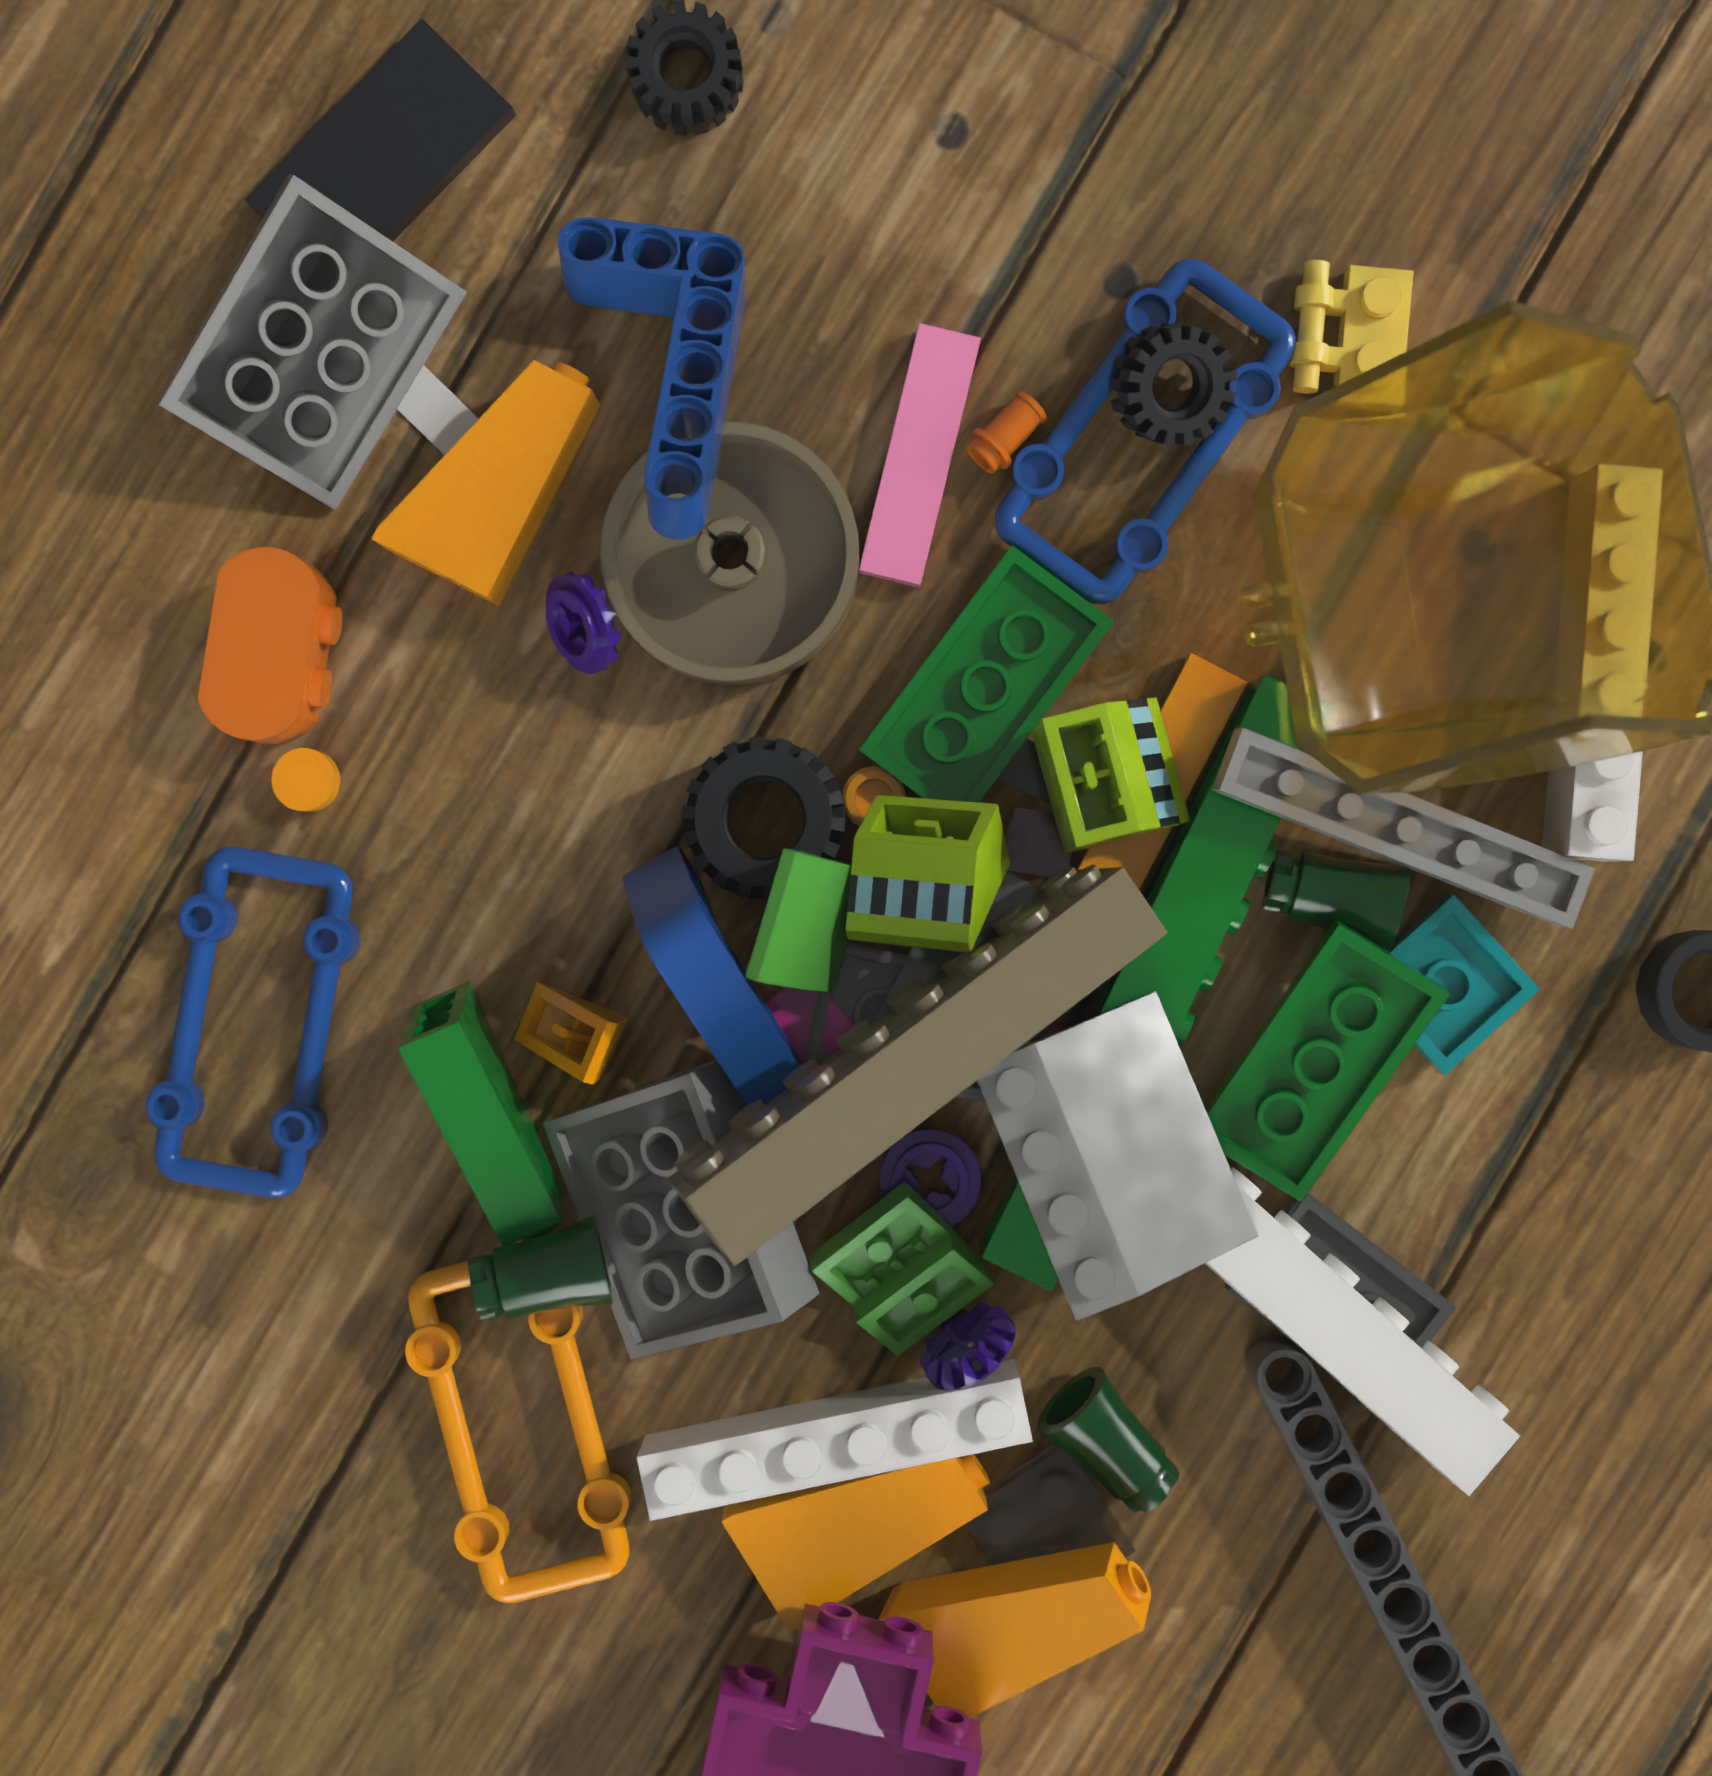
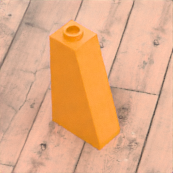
[372,360,600,606]
[722,1454,990,1632]
[878,1542,1151,1718]

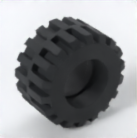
[682,736,846,900]

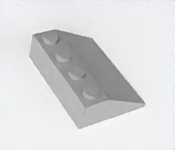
[158,174,467,510]
[977,991,1258,1321]
[543,1059,820,1359]

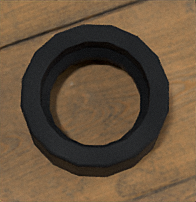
[1636,930,1712,1052]

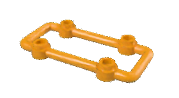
[405,1261,631,1604]

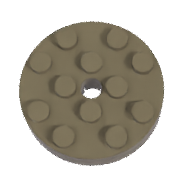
[600,422,859,686]

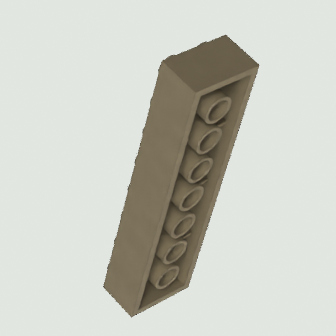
[667,865,1168,1266]

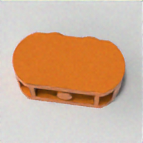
[197,547,343,745]

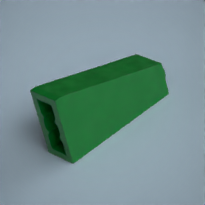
[398,981,564,1246]

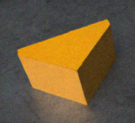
[513,982,629,1085]

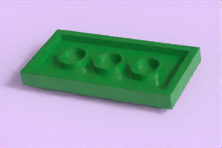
[859,545,1115,803]
[1205,919,1450,1202]

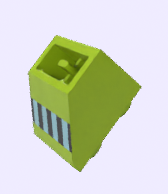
[1032,698,1190,854]
[845,795,1011,953]

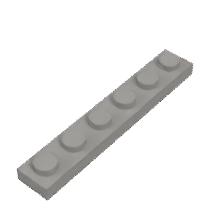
[1212,728,1595,929]

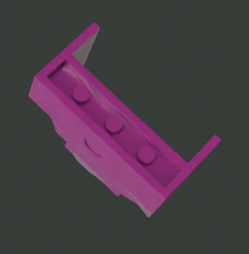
[700,1602,982,1776]

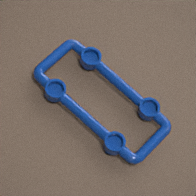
[995,259,1296,604]
[146,847,360,1198]

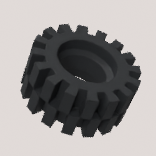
[625,0,744,136]
[1109,323,1237,446]

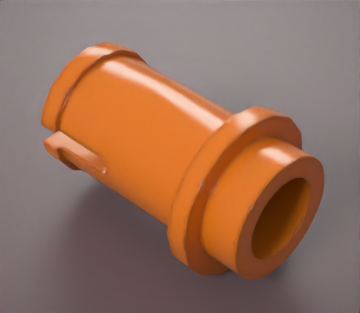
[966,391,1047,474]

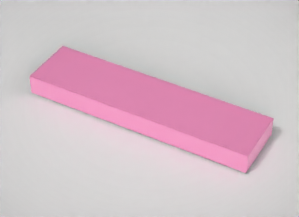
[859,323,981,588]

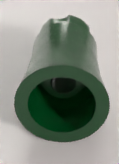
[1262,849,1410,951]
[468,1215,613,1321]
[1037,1367,1179,1513]

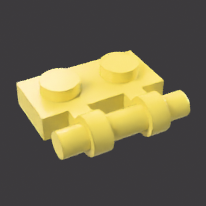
[1289,260,1414,404]

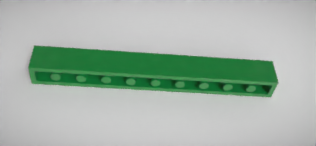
[978,674,1335,1292]

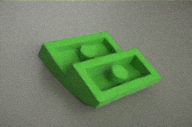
[745,848,852,992]
[809,1181,994,1356]

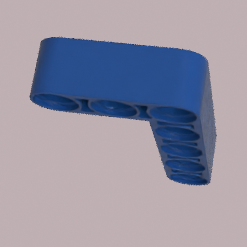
[558,217,745,540]
[622,845,804,1105]

